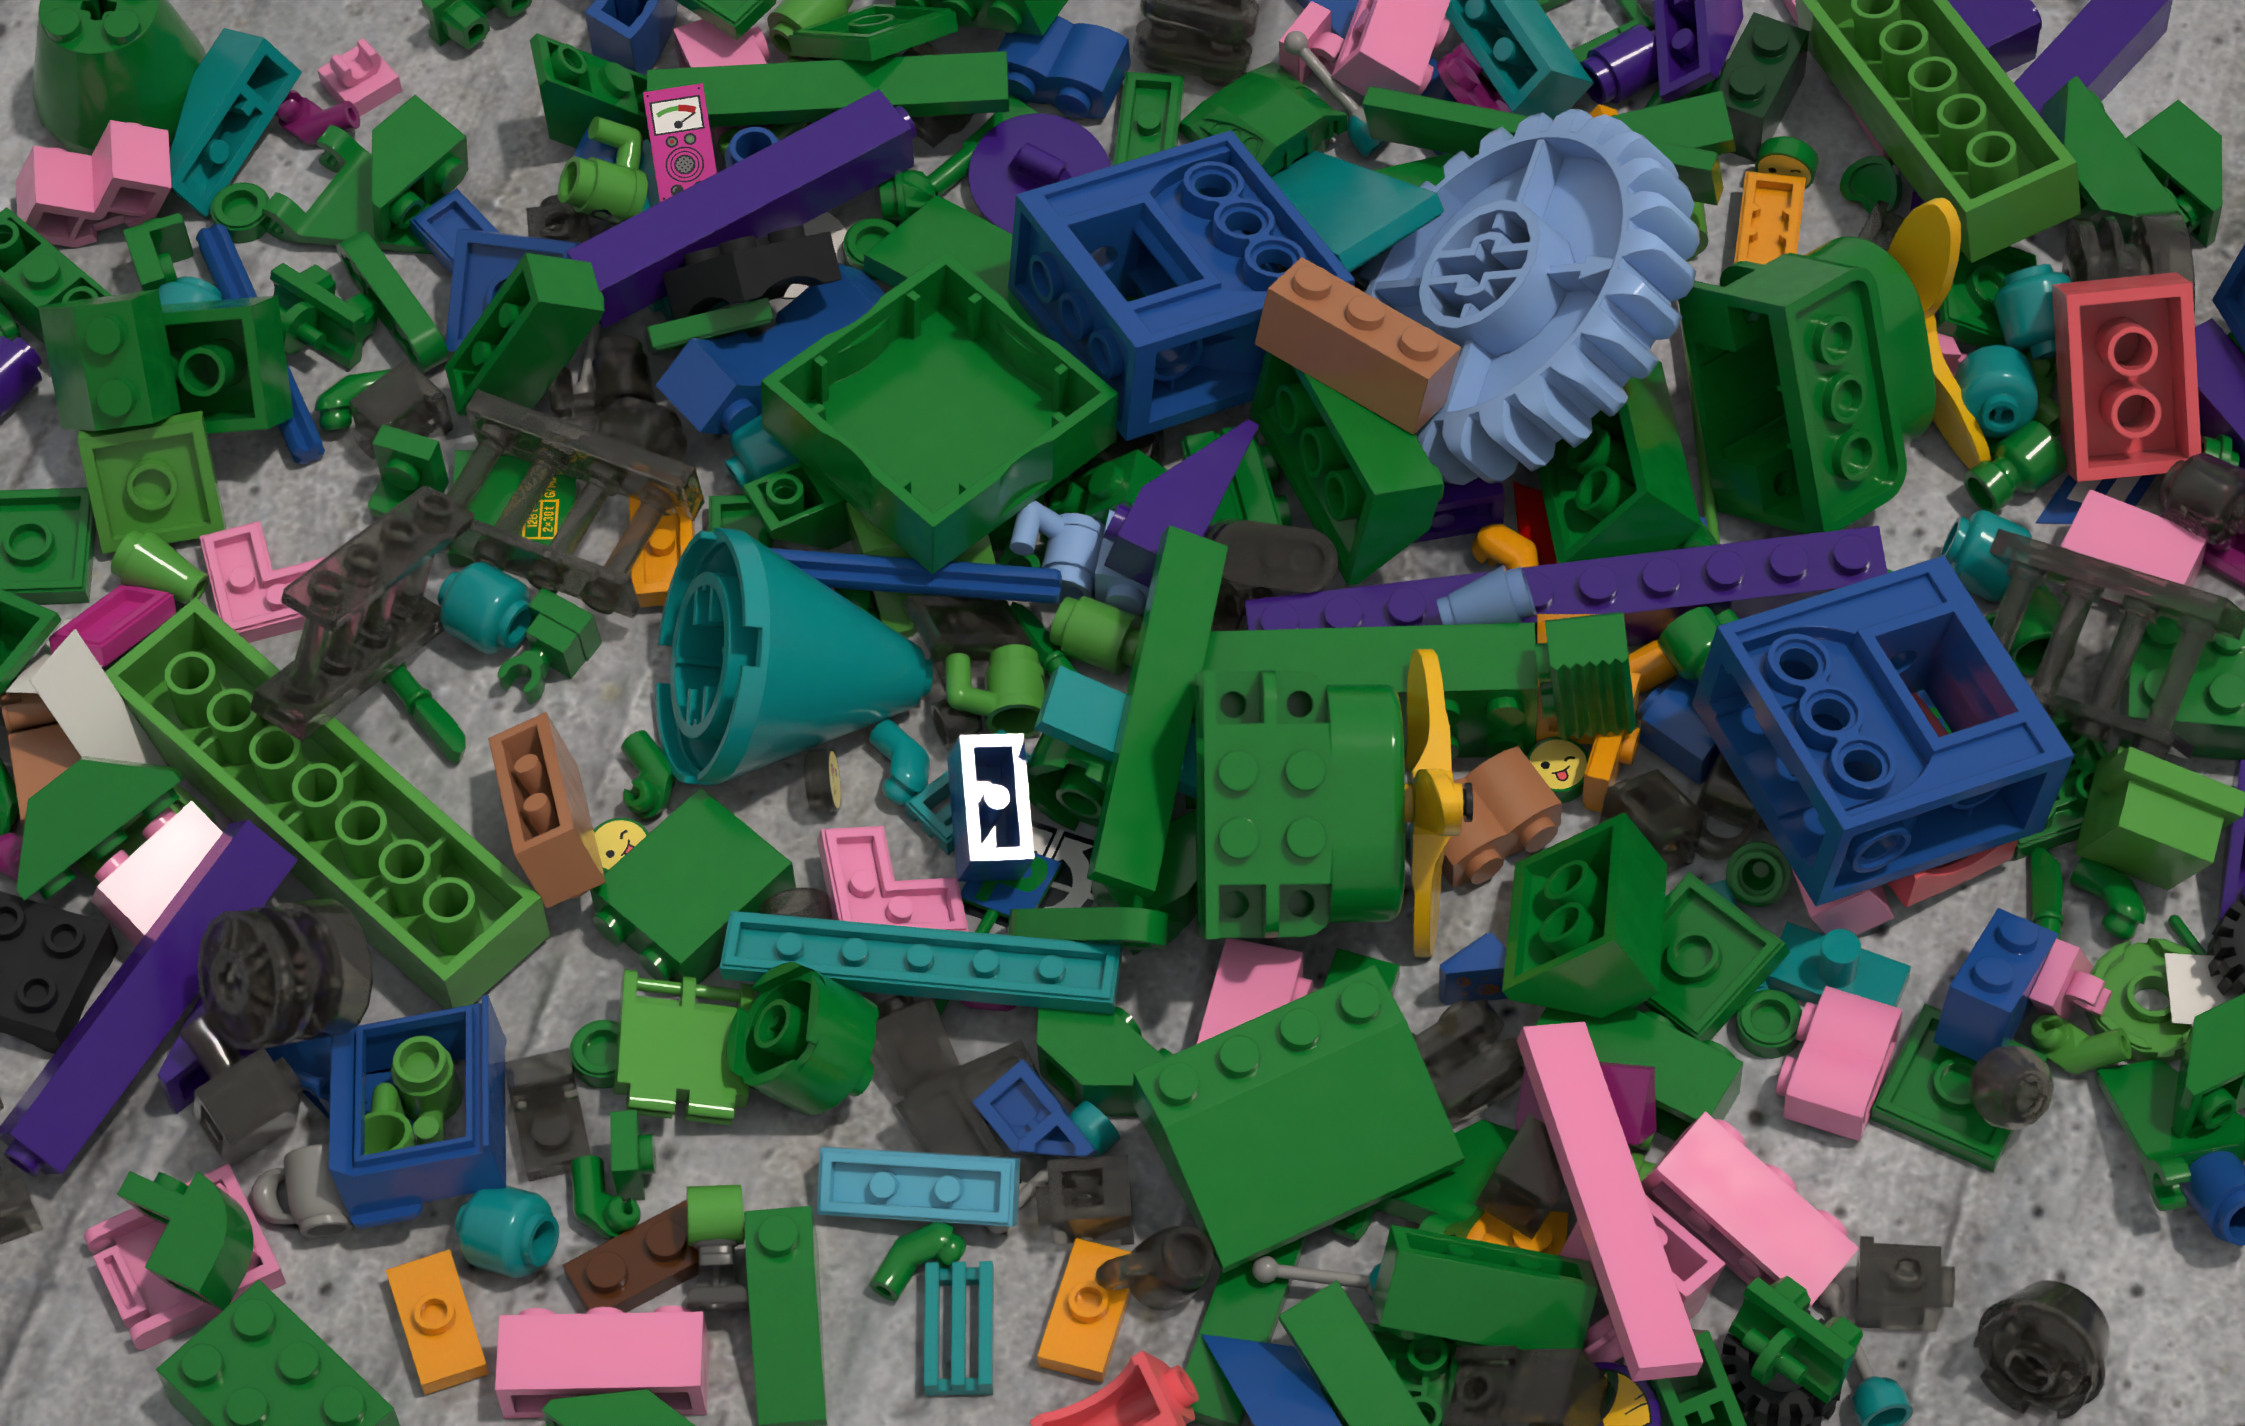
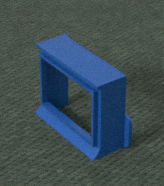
[329,995,507,1229]

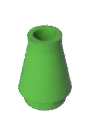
[110,529,209,605]

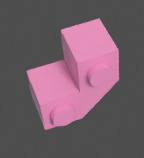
[16,120,171,248]

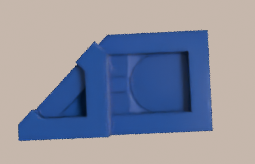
[972,1059,1098,1158]

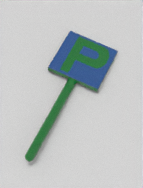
[925,853,1062,1025]

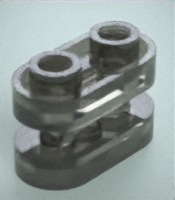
[1133,0,1260,86]
[1203,519,1338,593]
[1412,999,1525,1130]

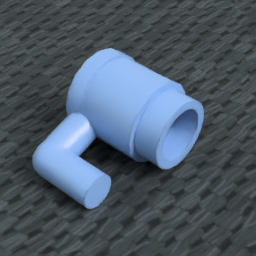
[1009,500,1106,605]

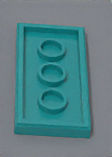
[1244,150,1445,273]

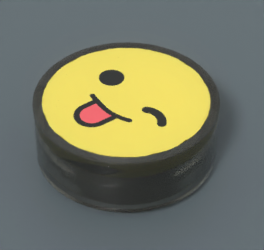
[804,748,841,814]

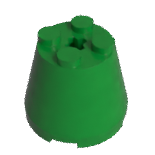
[32,0,206,156]

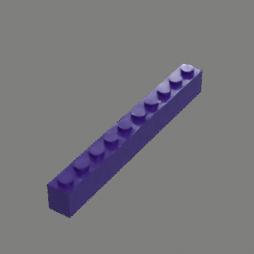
[1245,526,1888,646]

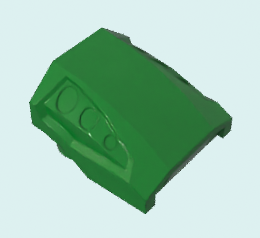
[1179,62,1347,177]

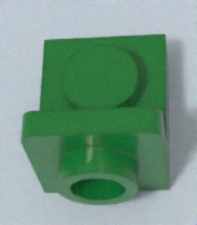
[123,213,194,291]
[368,424,449,530]

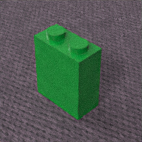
[590,787,797,985]

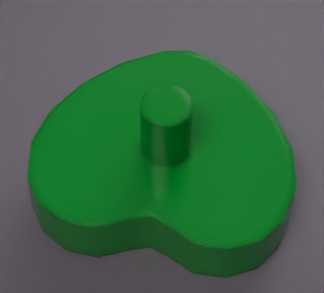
[1840,156,1903,217]

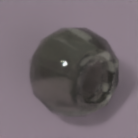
[1968,1045,2054,1130]

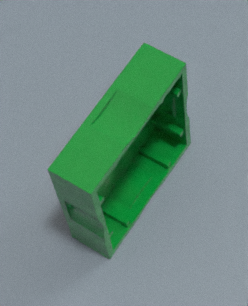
[761,251,1119,575]

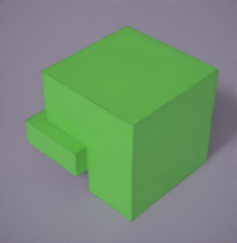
[2074,746,2245,890]

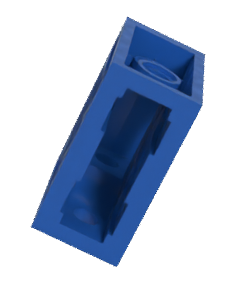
[1008,130,1355,441]
[1692,556,2074,906]

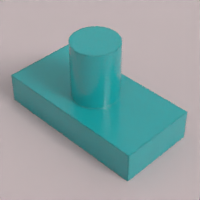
[1765,921,1911,1007]

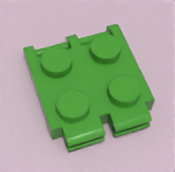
[613,969,755,1126]

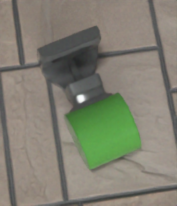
[686,1185,749,1312]

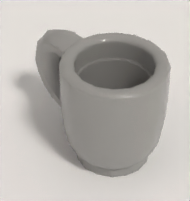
[251,1144,353,1238]

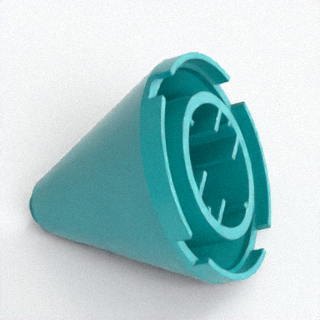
[655,527,933,786]

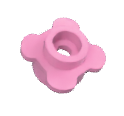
[1580,1313,1624,1363]

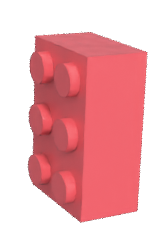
[2052,272,2202,482]

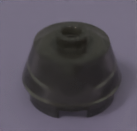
[1973,1280,2110,1419]

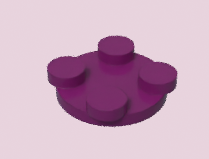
[1437,43,1516,114]

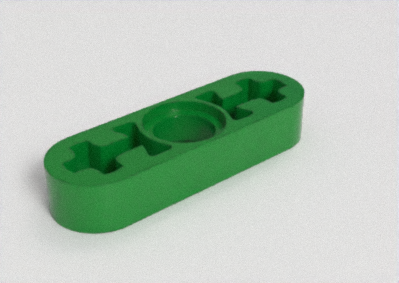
[336,230,450,374]
[1008,907,1169,950]

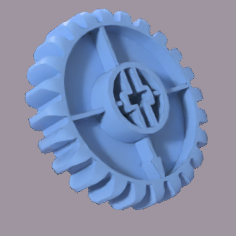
[1358,109,1700,485]

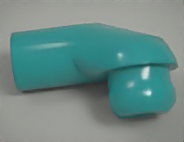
[869,718,930,807]

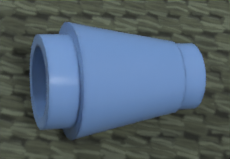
[1437,565,1536,625]

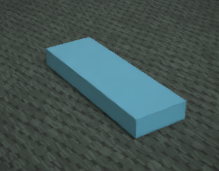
[817,1146,1021,1227]

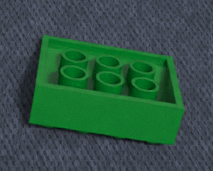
[1133,965,1465,1273]

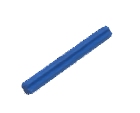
[196,223,325,465]
[770,548,1062,604]

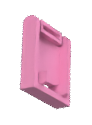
[83,1163,286,1350]

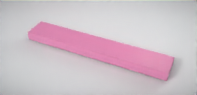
[1517,1022,1703,1382]

